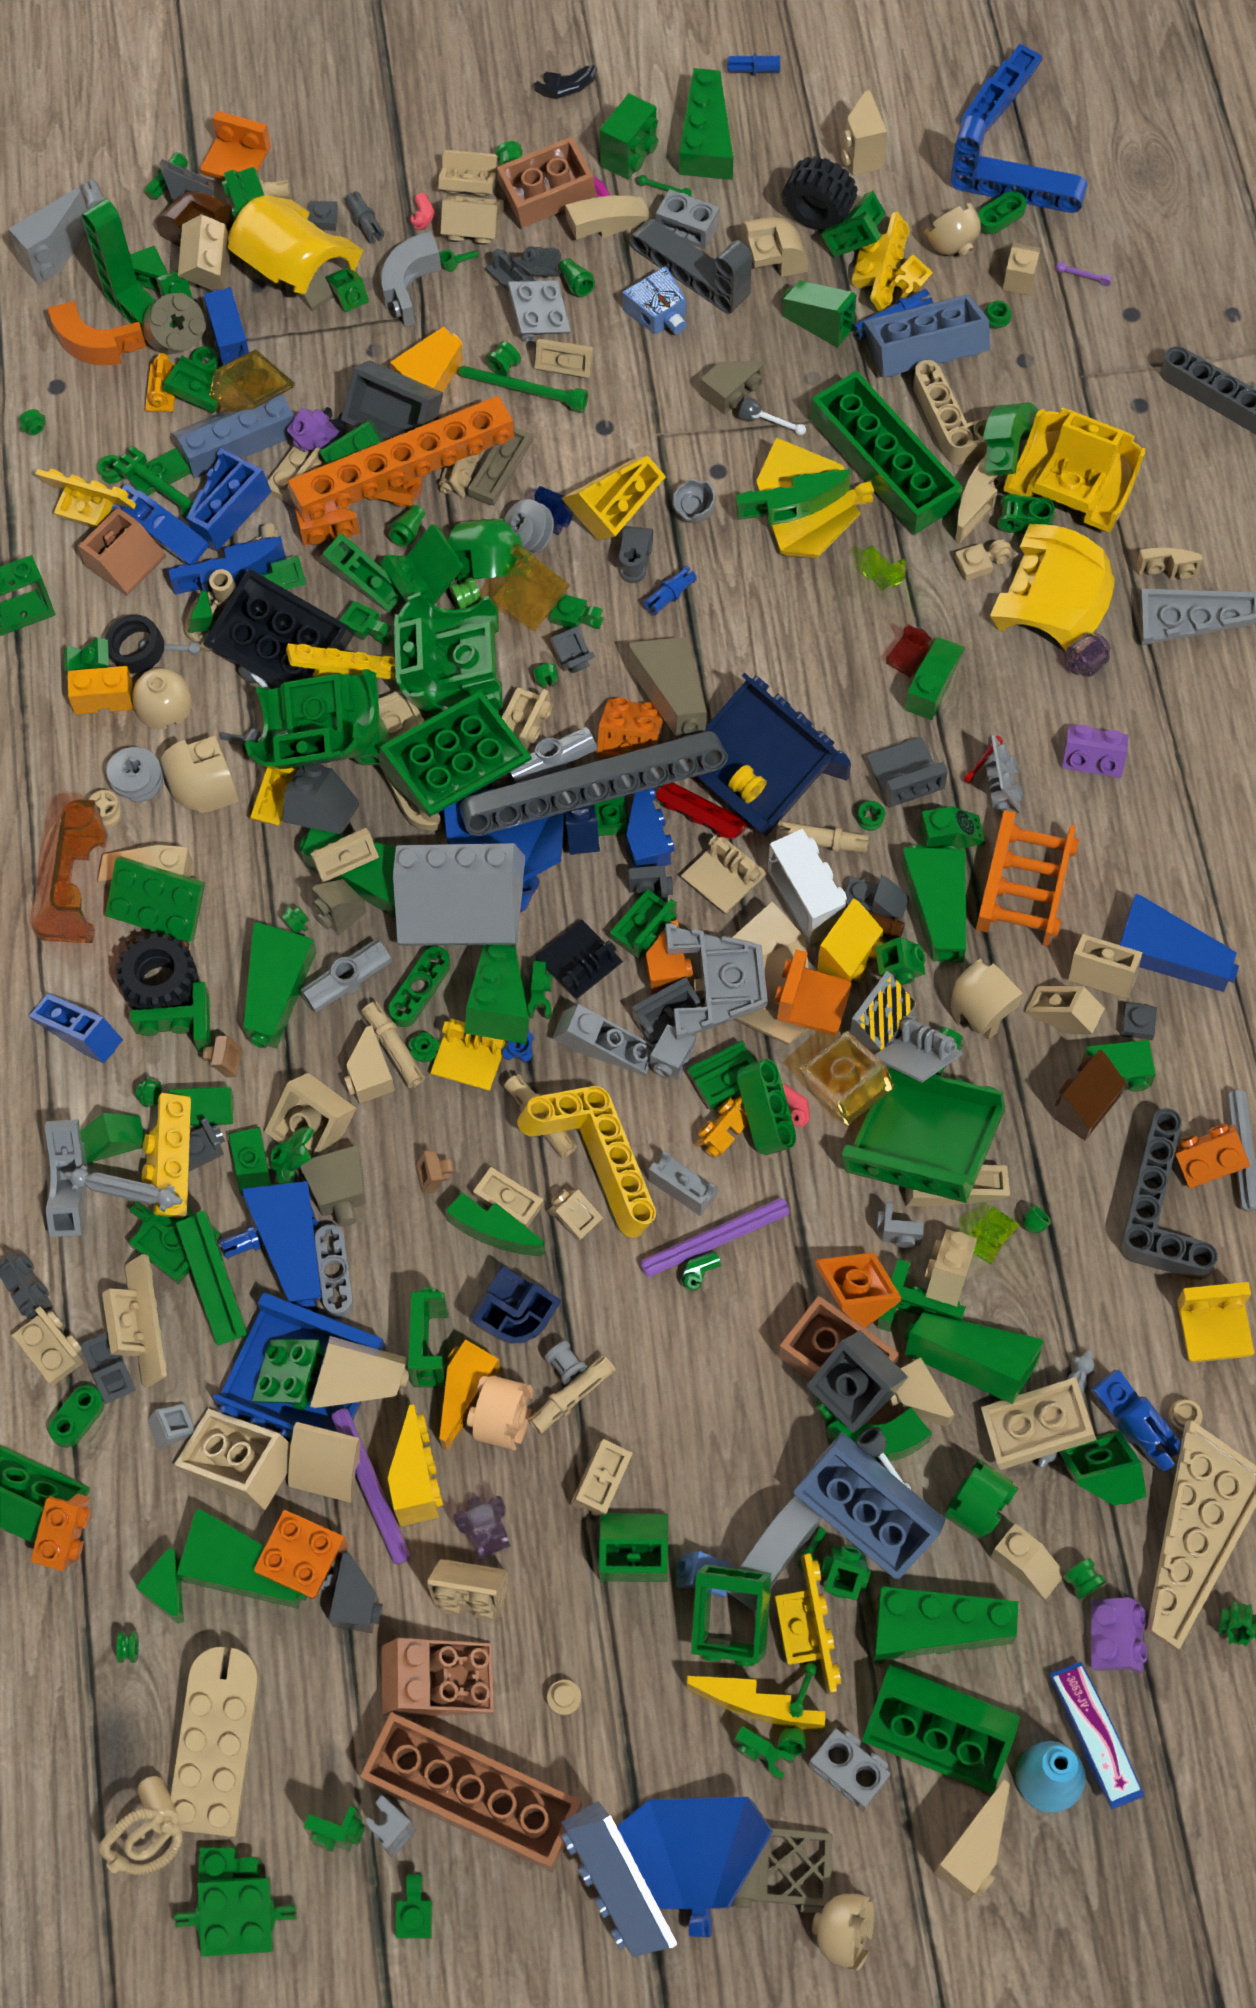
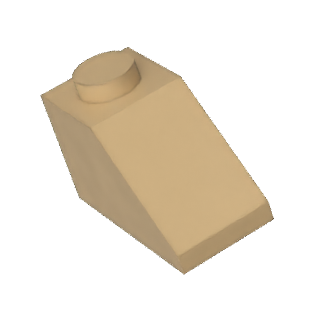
[1003,243,1041,295]
[1025,986,1105,1034]
[344,1025,395,1104]
[888,1358,955,1426]
[991,1523,1065,1601]

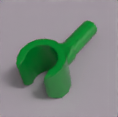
[440,250,478,272]
[797,1527,826,1571]

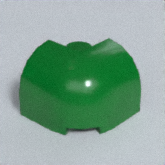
[448,518,525,581]

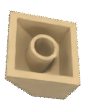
[841,90,887,176]
[441,195,505,243]
[178,214,230,291]
[265,1073,357,1158]

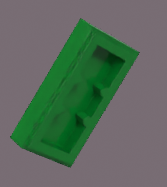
[128,448,191,496]
[229,1127,272,1196]

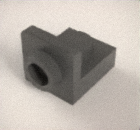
[628,865,673,903]
[189,1118,225,1171]

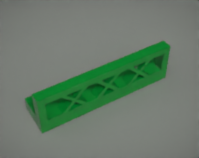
[175,1210,249,1346]

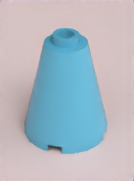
[1015,1741,1086,1813]

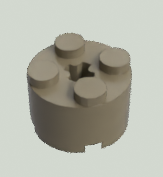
[142,293,206,354]

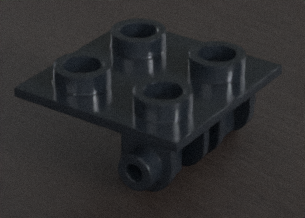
[536,920,623,1000]

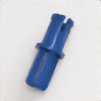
[727,53,780,75]

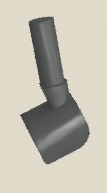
[220,728,261,748]

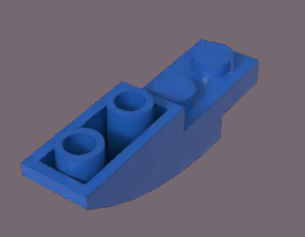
[112,483,210,565]
[168,536,286,595]

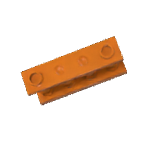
[976,810,1079,946]

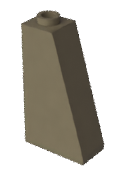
[627,637,707,736]

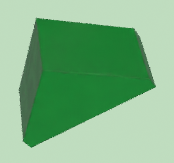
[130,245,168,292]
[80,1113,145,1163]
[136,1548,184,1623]

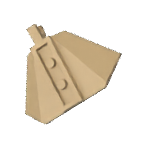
[693,901,810,1046]

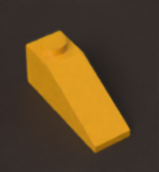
[439,1339,500,1451]

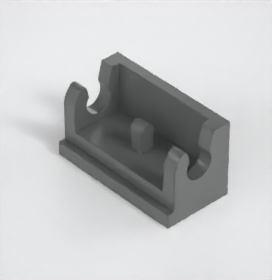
[632,977,702,1044]

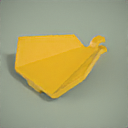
[756,438,874,558]

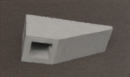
[552,1004,655,1075]

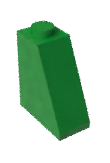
[782,280,857,348]

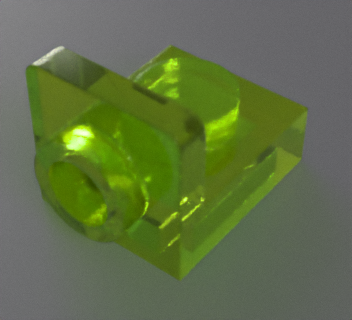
[970,1206,1020,1264]

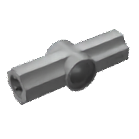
[508,727,598,784]
[300,939,392,1013]

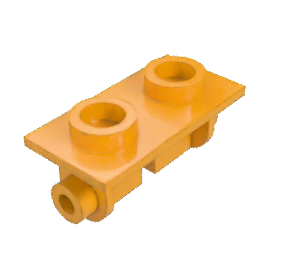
[145,353,176,412]
[694,1096,748,1159]

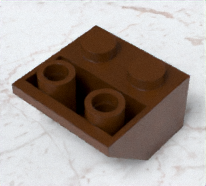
[1054,1049,1126,1141]

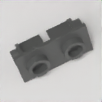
[512,246,562,278]
[486,249,536,292]
[0,1252,53,1319]

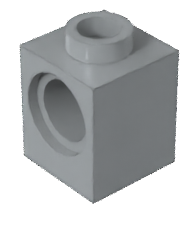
[650,1024,696,1080]

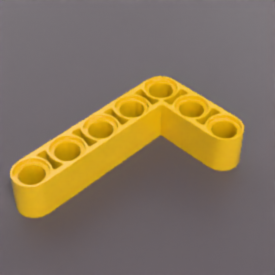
[517,1086,656,1238]

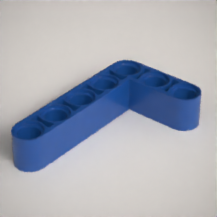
[951,116,1087,213]

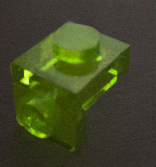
[861,545,907,591]

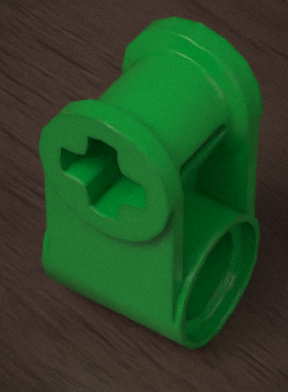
[997,494,1055,533]

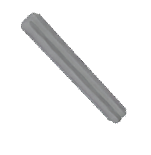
[1228,1090,1256,1212]

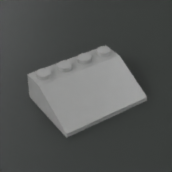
[393,843,525,946]

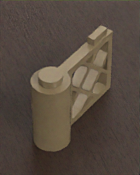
[730,1828,832,1914]

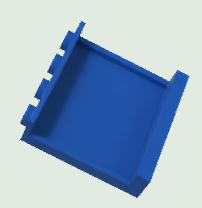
[213,1292,386,1442]

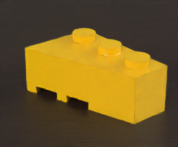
[561,455,666,541]

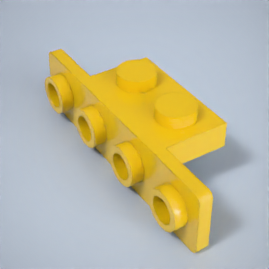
[851,212,909,312]
[35,469,136,528]
[286,644,396,680]
[141,1093,191,1218]
[774,1553,841,1694]

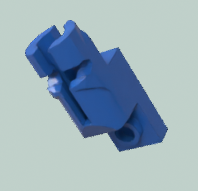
[1090,1370,1181,1471]

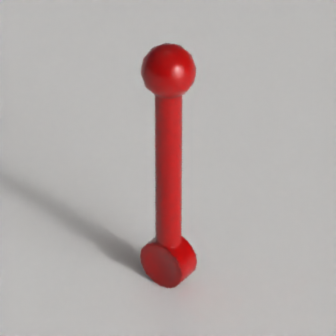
[964,736,1003,784]

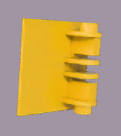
[430,1018,506,1091]

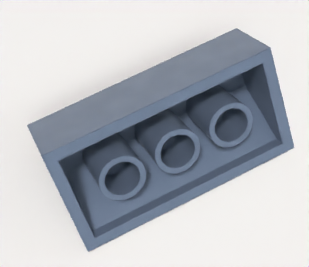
[863,294,990,377]
[171,390,294,478]
[793,1432,946,1581]
[561,1801,677,1957]

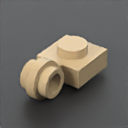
[954,539,1013,581]

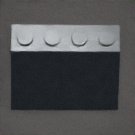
[203,568,355,688]

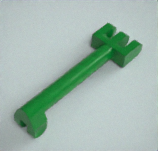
[112,446,194,522]

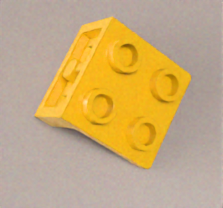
[1177,1282,1254,1363]

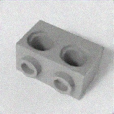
[656,189,720,250]
[808,1728,891,1812]

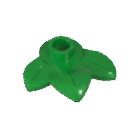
[270,1127,314,1184]

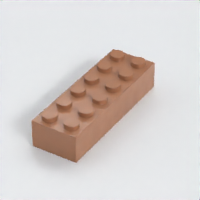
[360,1712,582,1873]

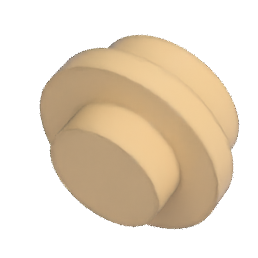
[1168,1399,1203,1432]
[547,1680,582,1715]

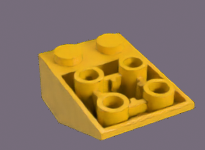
[388,1404,443,1527]

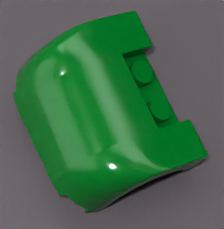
[394,592,503,715]
[245,669,380,769]

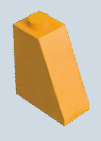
[390,326,463,392]

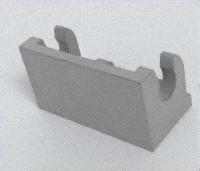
[649,1151,719,1216]
[366,1795,416,1858]

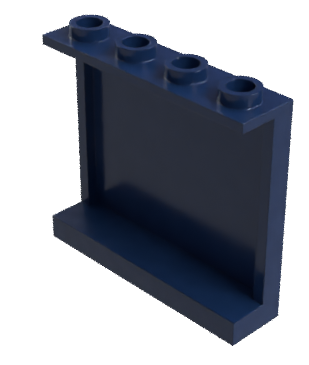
[697,672,838,837]

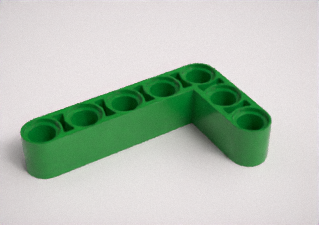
[81,198,173,338]

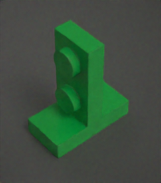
[821,191,886,258]
[130,982,211,1052]
[877,1259,966,1332]

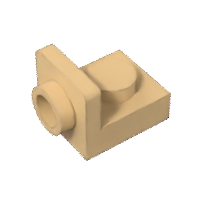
[547,1189,603,1240]

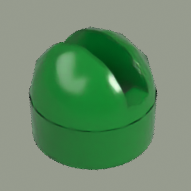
[533,664,558,688]
[1023,1205,1051,1234]
[778,1726,806,1757]

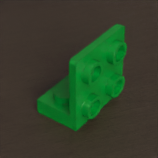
[381,524,464,605]

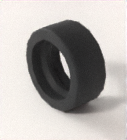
[105,614,165,674]

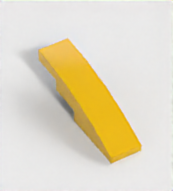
[250,767,300,827]
[687,1676,825,1731]

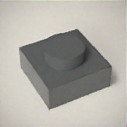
[308,201,338,231]
[1121,1003,1157,1040]

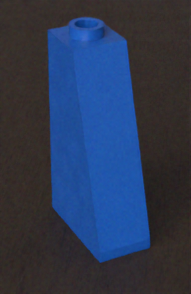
[1120,894,1239,992]
[243,1181,322,1308]

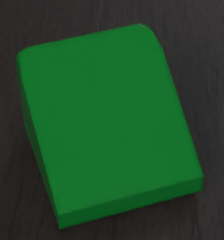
[188,591,213,633]

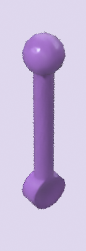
[1055,262,1112,286]

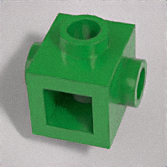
[875,937,926,985]
[820,1546,871,1601]

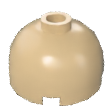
[924,203,981,257]
[132,668,193,729]
[812,1893,874,1971]

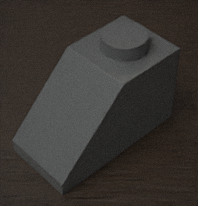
[329,1552,383,1633]

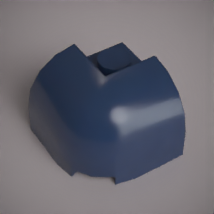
[469,1266,562,1344]

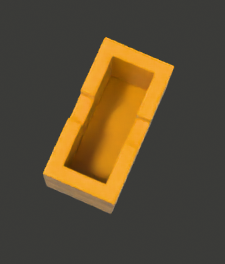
[68,666,134,714]

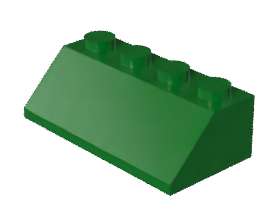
[0,1445,90,1545]
[862,1664,1021,1794]

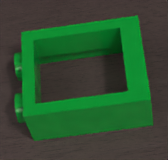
[0,555,56,636]
[691,1564,772,1667]

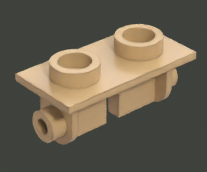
[439,454,479,498]

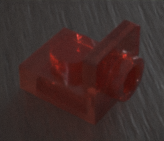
[886,624,932,678]

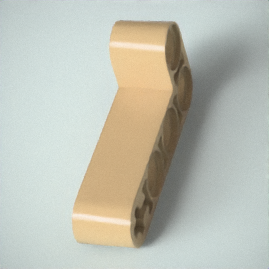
[913,360,988,465]

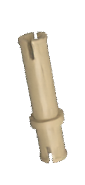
[776,820,869,854]
[361,1001,426,1088]
[504,1074,577,1158]
[527,1355,616,1435]

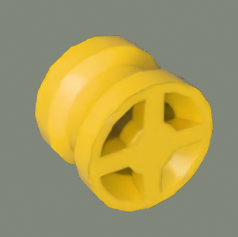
[728,765,767,803]

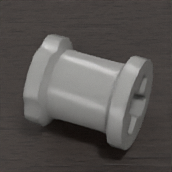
[545,1341,587,1385]

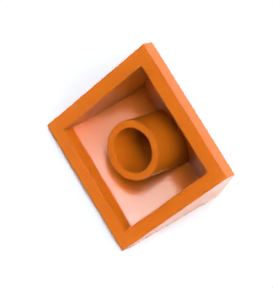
[815,1252,901,1328]

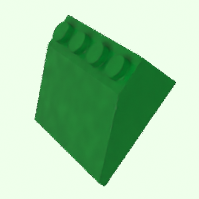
[379,691,532,817]

